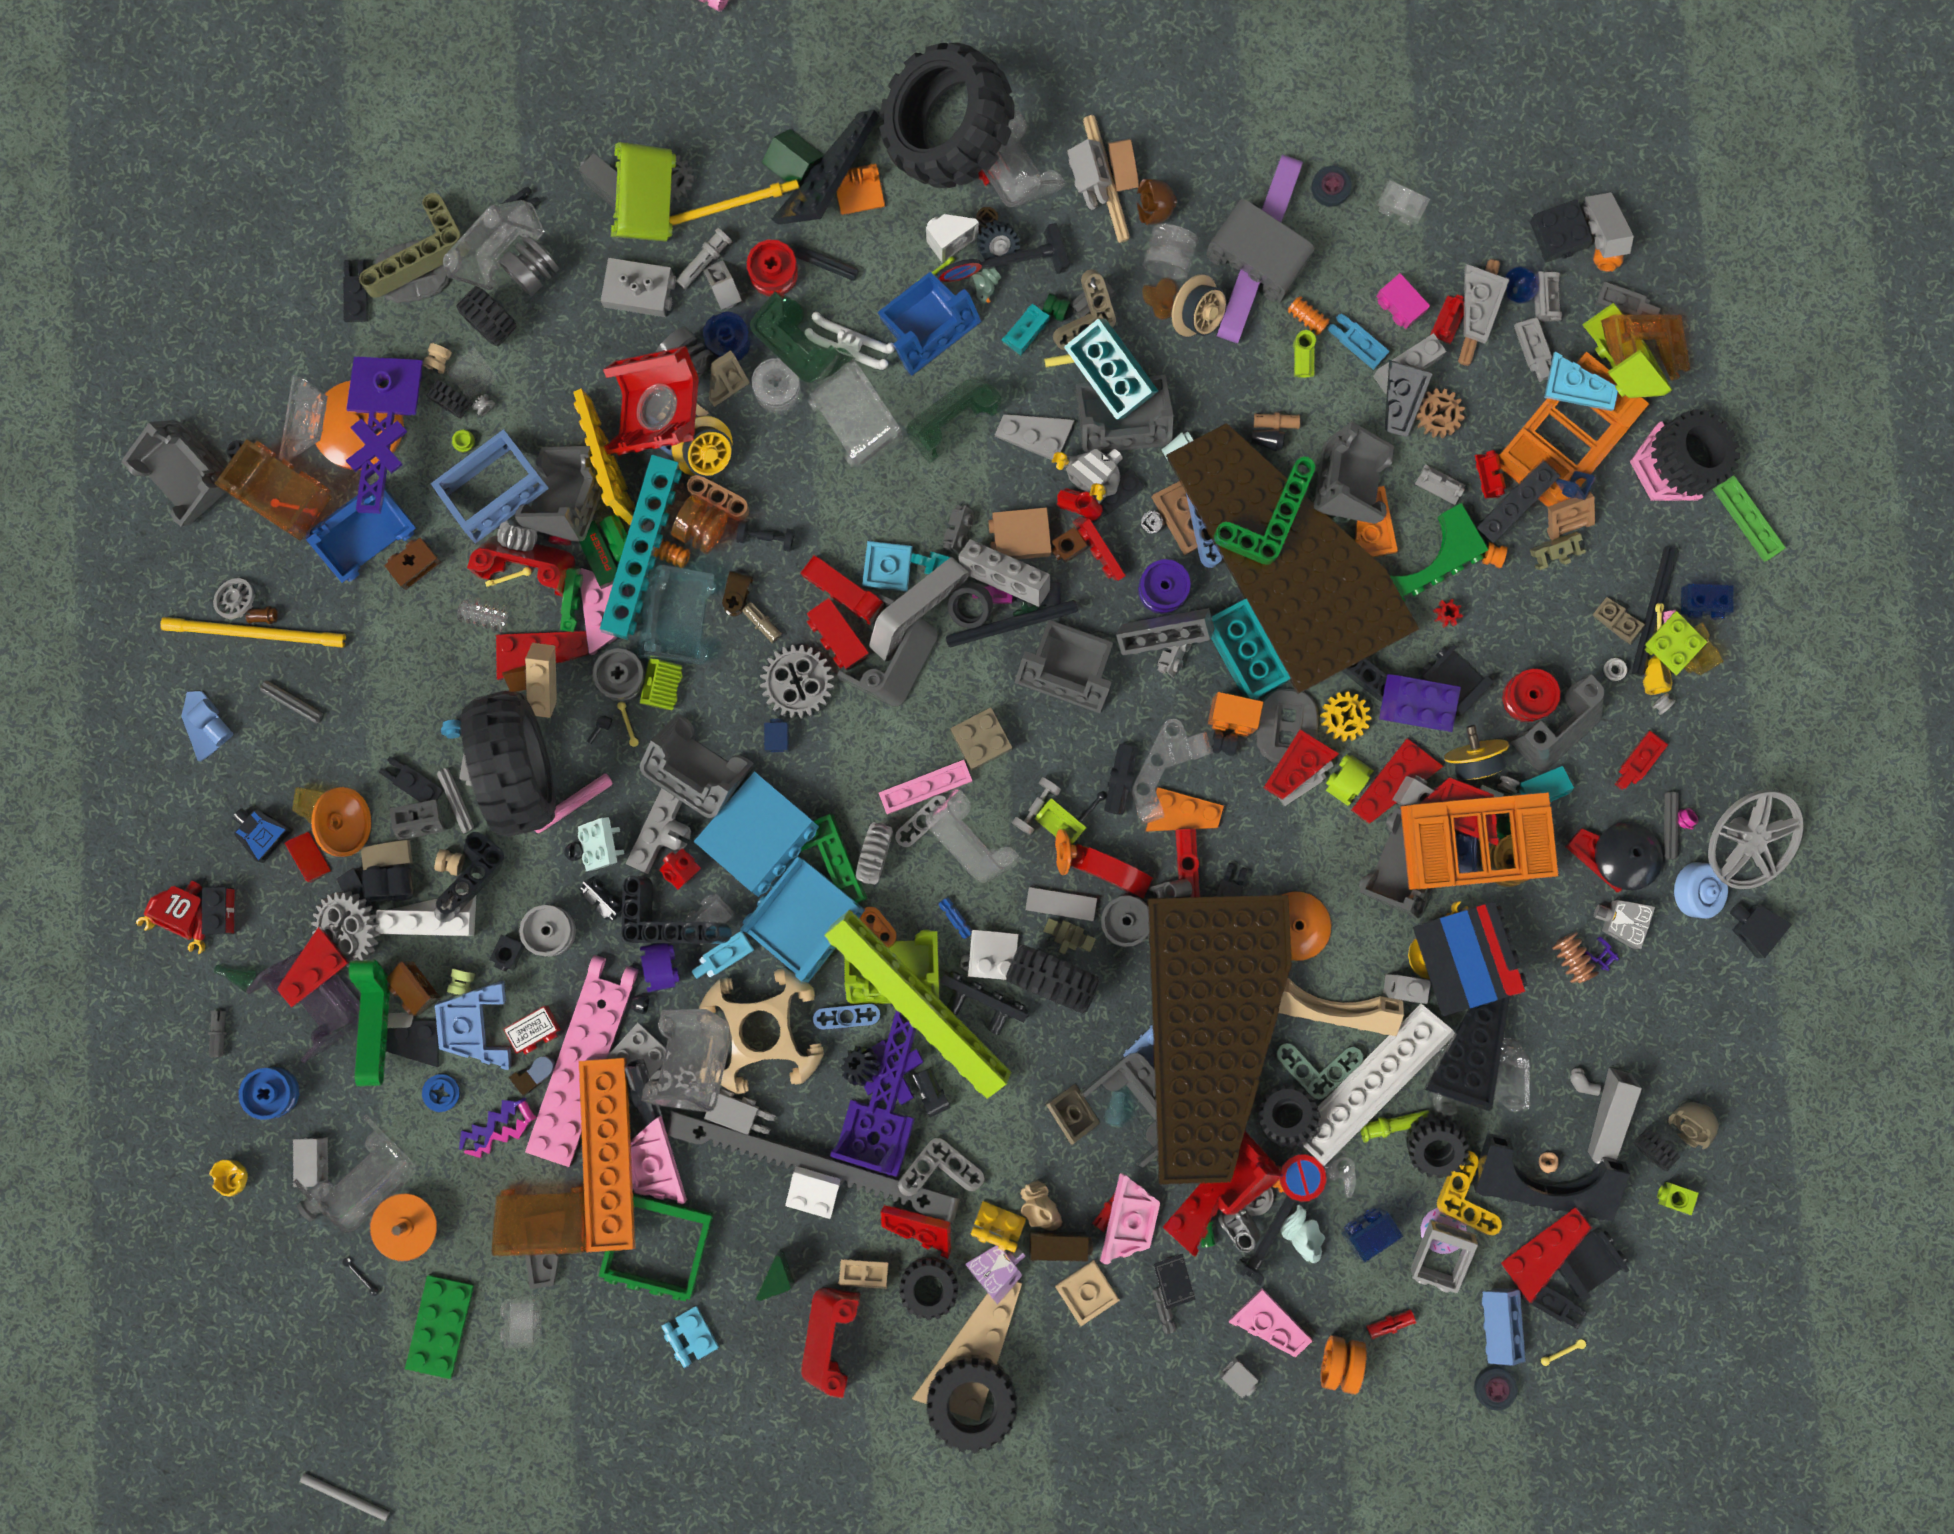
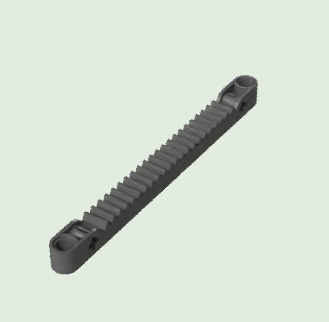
[665,1111,960,1222]

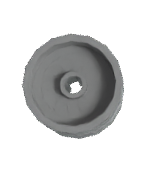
[519,905,576,957]

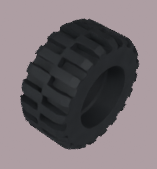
[1006,944,1100,1014]
[926,1355,1017,1454]

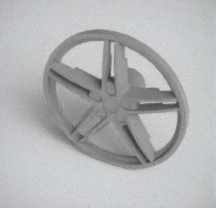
[1708,790,1803,889]

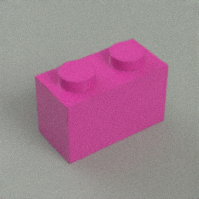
[1376,273,1430,329]

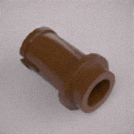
[246,606,278,624]

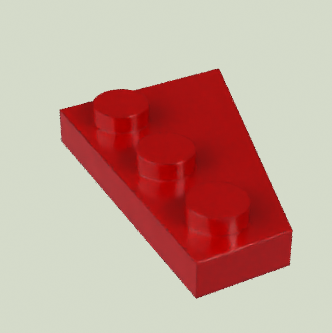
[1565,829,1638,892]

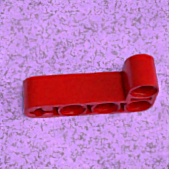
[800,555,884,625]

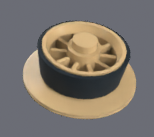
[1172,274,1226,337]

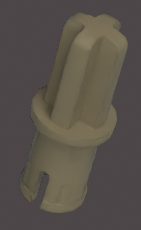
[742,602,782,643]

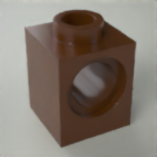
[1051,527,1087,563]

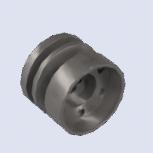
[498,235,560,296]

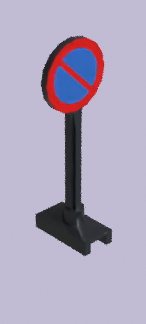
[938,223,1070,282]
[1235,1154,1326,1286]

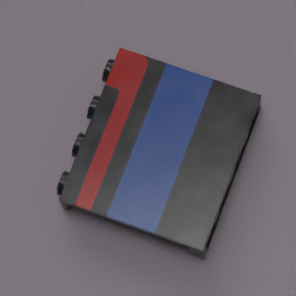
[1413,901,1528,1017]

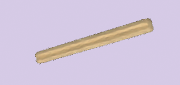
[1084,115,1130,242]

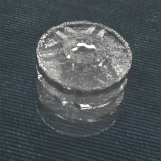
[1143,224,1198,280]
[752,359,802,414]

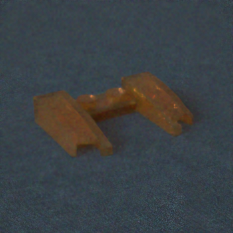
[1601,315,1690,381]

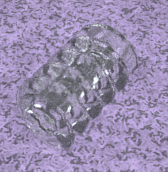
[457,595,509,633]

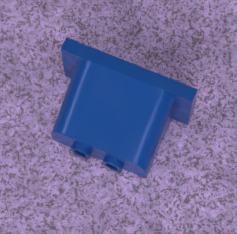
[877,272,982,376]

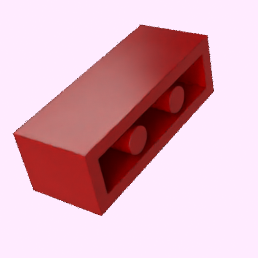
[806,598,869,671]

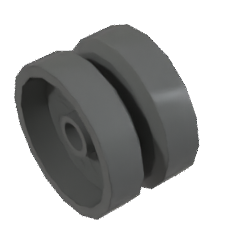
[593,648,646,702]
[1101,895,1149,947]

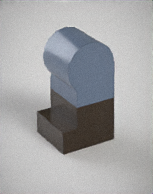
[508,1056,556,1096]

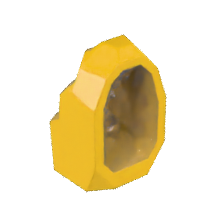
[1643,656,1672,695]

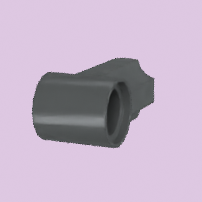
[1069,278,1116,318]

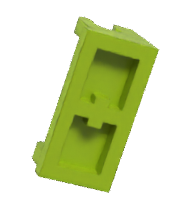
[1034,798,1086,845]

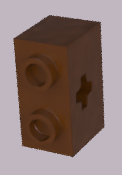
[384,538,441,590]

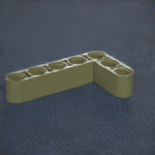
[359,193,467,298]

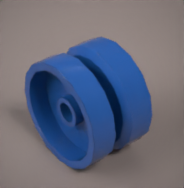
[239,1067,299,1120]

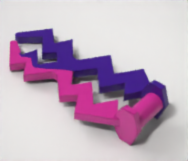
[459,1098,537,1158]

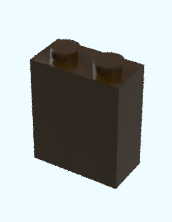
[1030,1231,1093,1261]

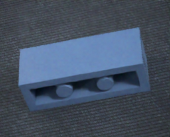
[1482,1288,1525,1366]

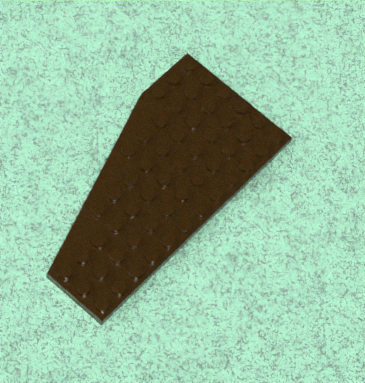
[1166,423,1419,694]
[1148,895,1292,1184]

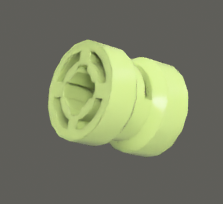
[447,969,475,995]

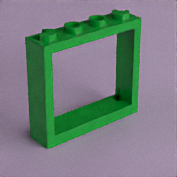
[599,1193,714,1302]

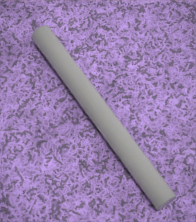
[300,1473,390,1521]

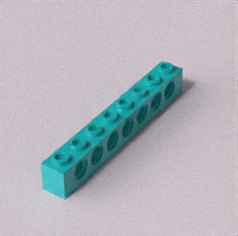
[600,455,682,640]

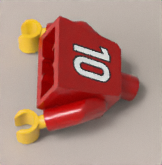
[136,881,205,954]

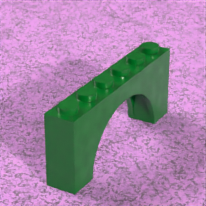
[1389,503,1488,602]

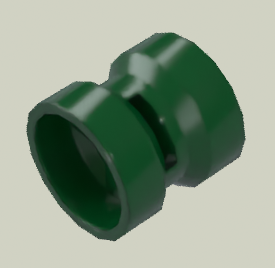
[1042,293,1071,322]

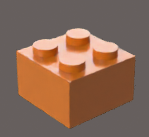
[1208,692,1263,736]

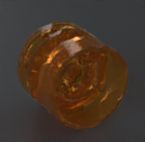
[671,494,729,555]

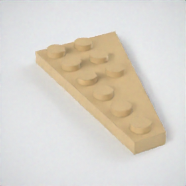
[912,1282,1022,1421]

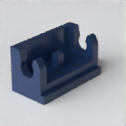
[1455,832,1478,873]

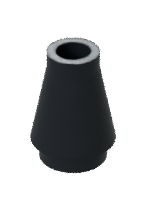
[1251,429,1285,451]

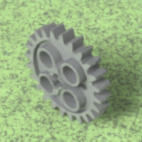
[760,645,834,719]
[312,891,380,967]

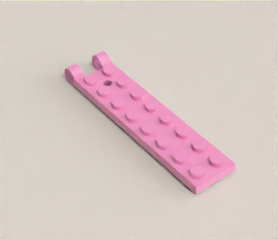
[525,955,639,1167]

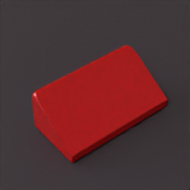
[285,832,331,883]

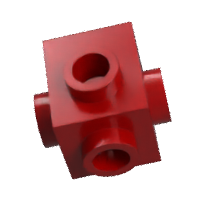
[659,848,701,890]

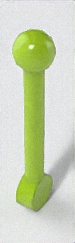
[917,256,955,281]

